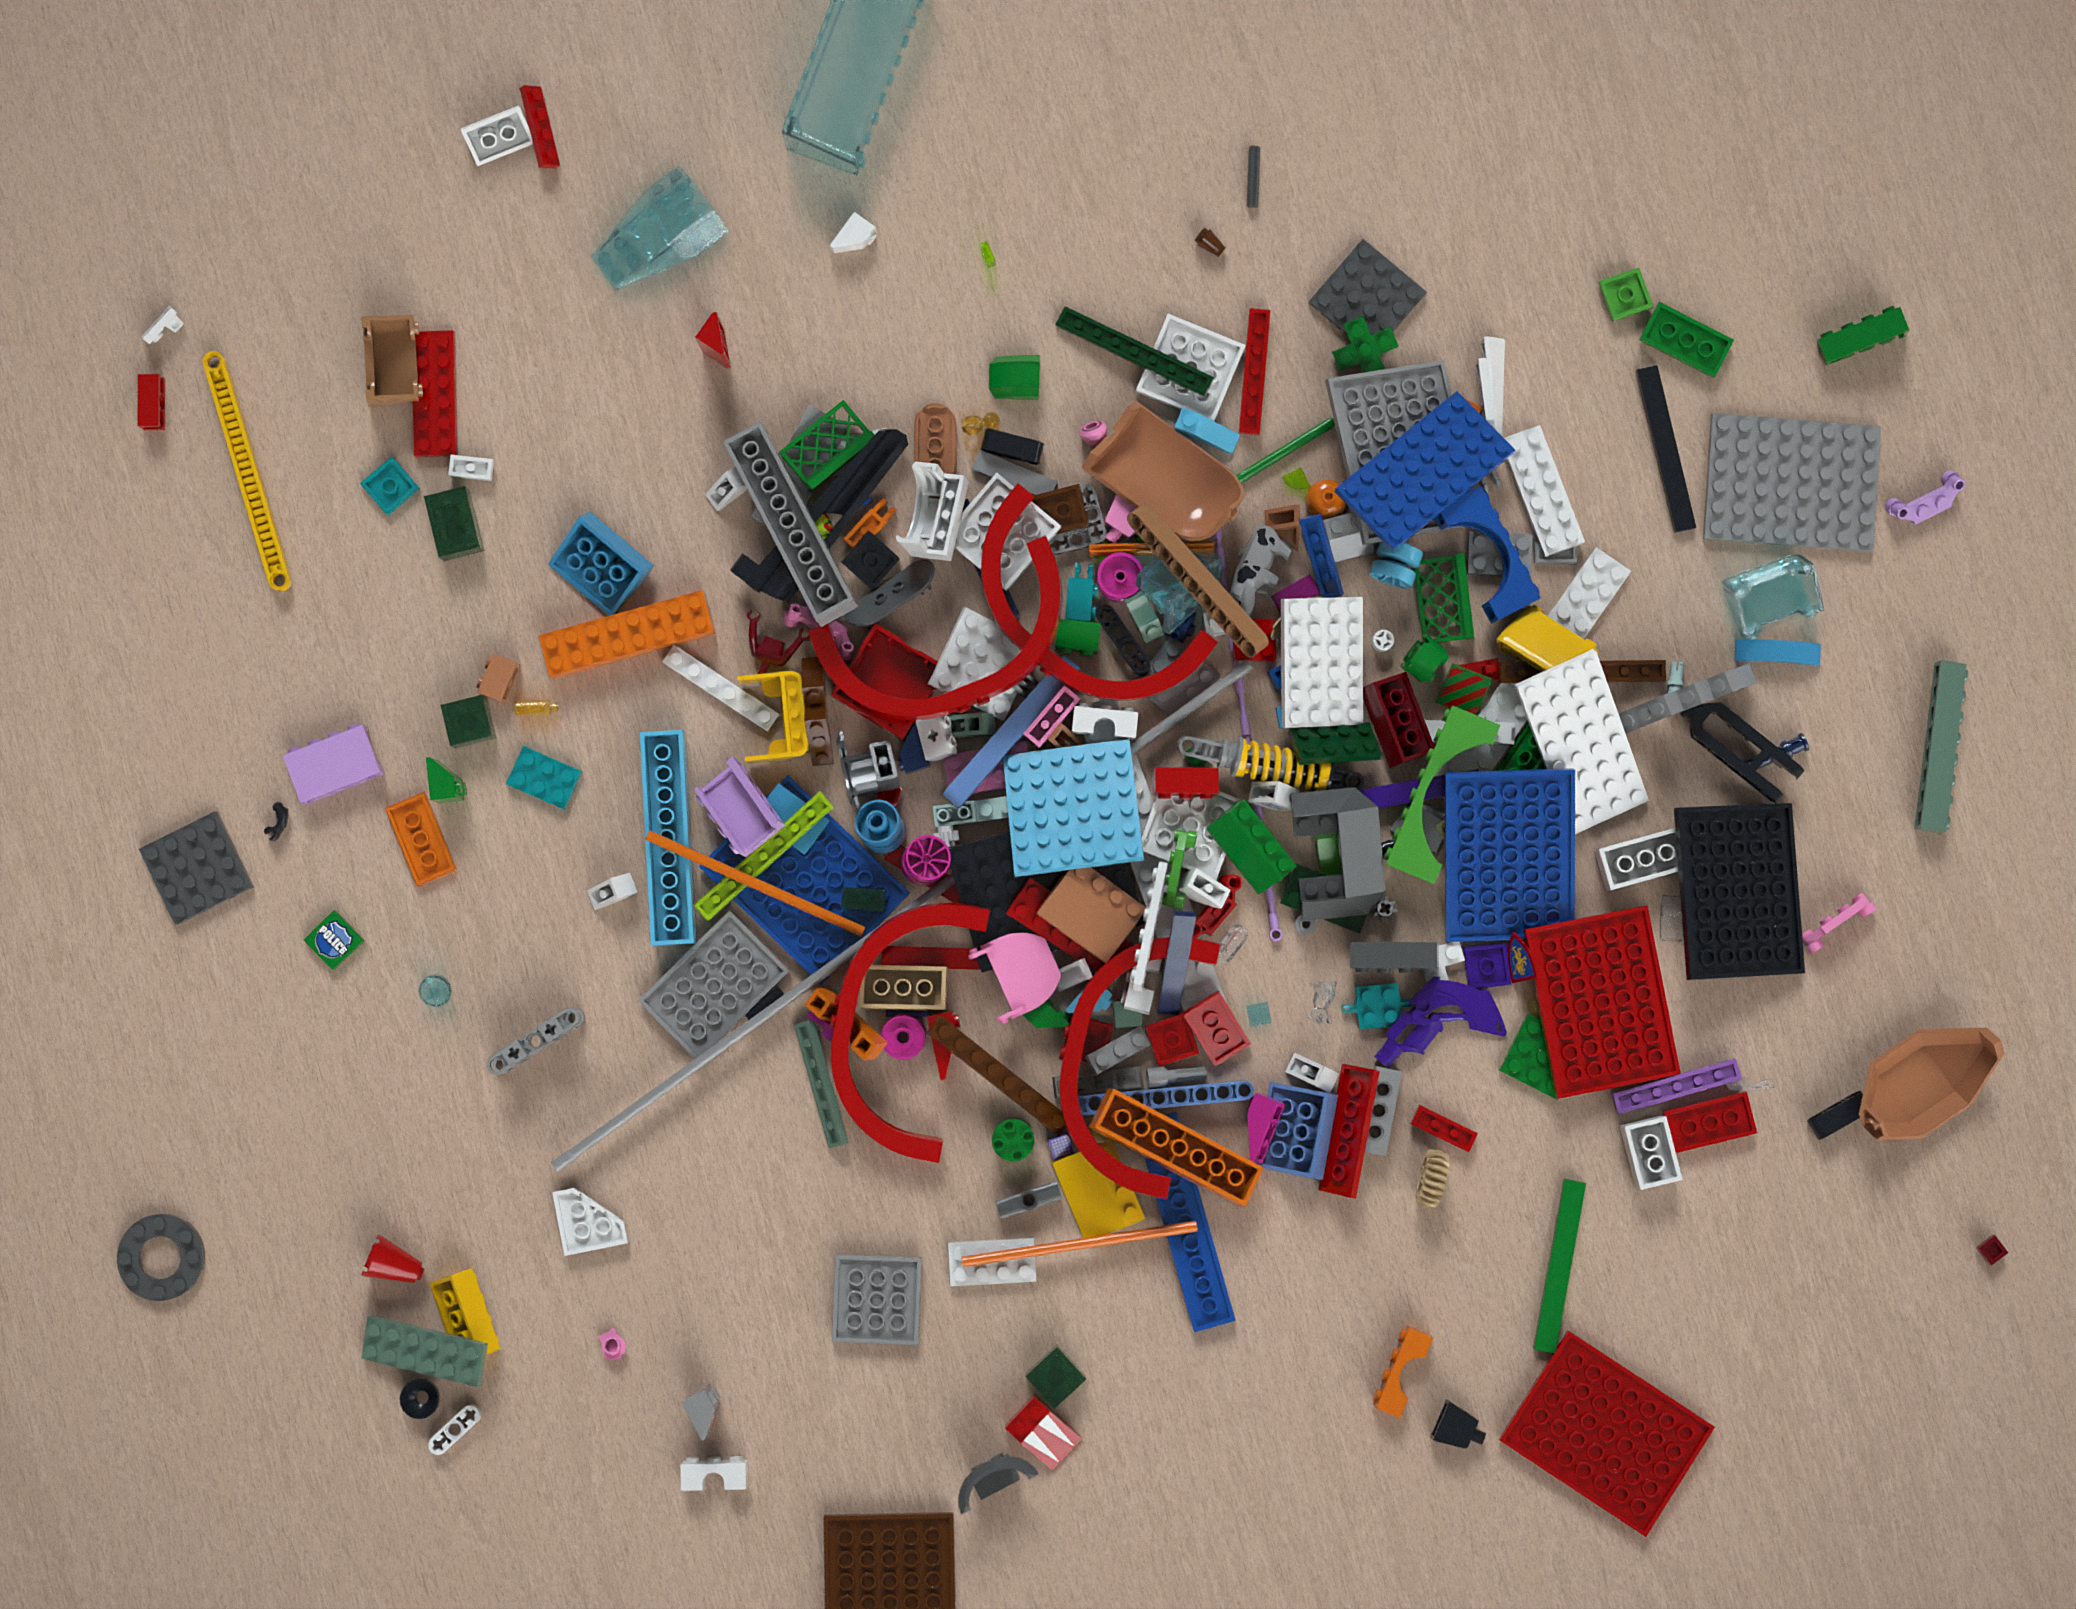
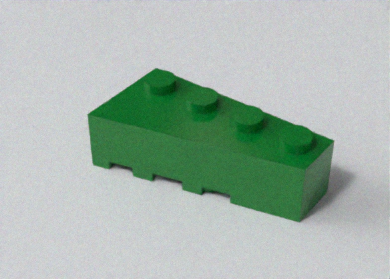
[1817,306,1909,366]

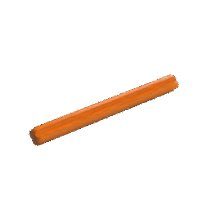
[1089,541,1214,557]

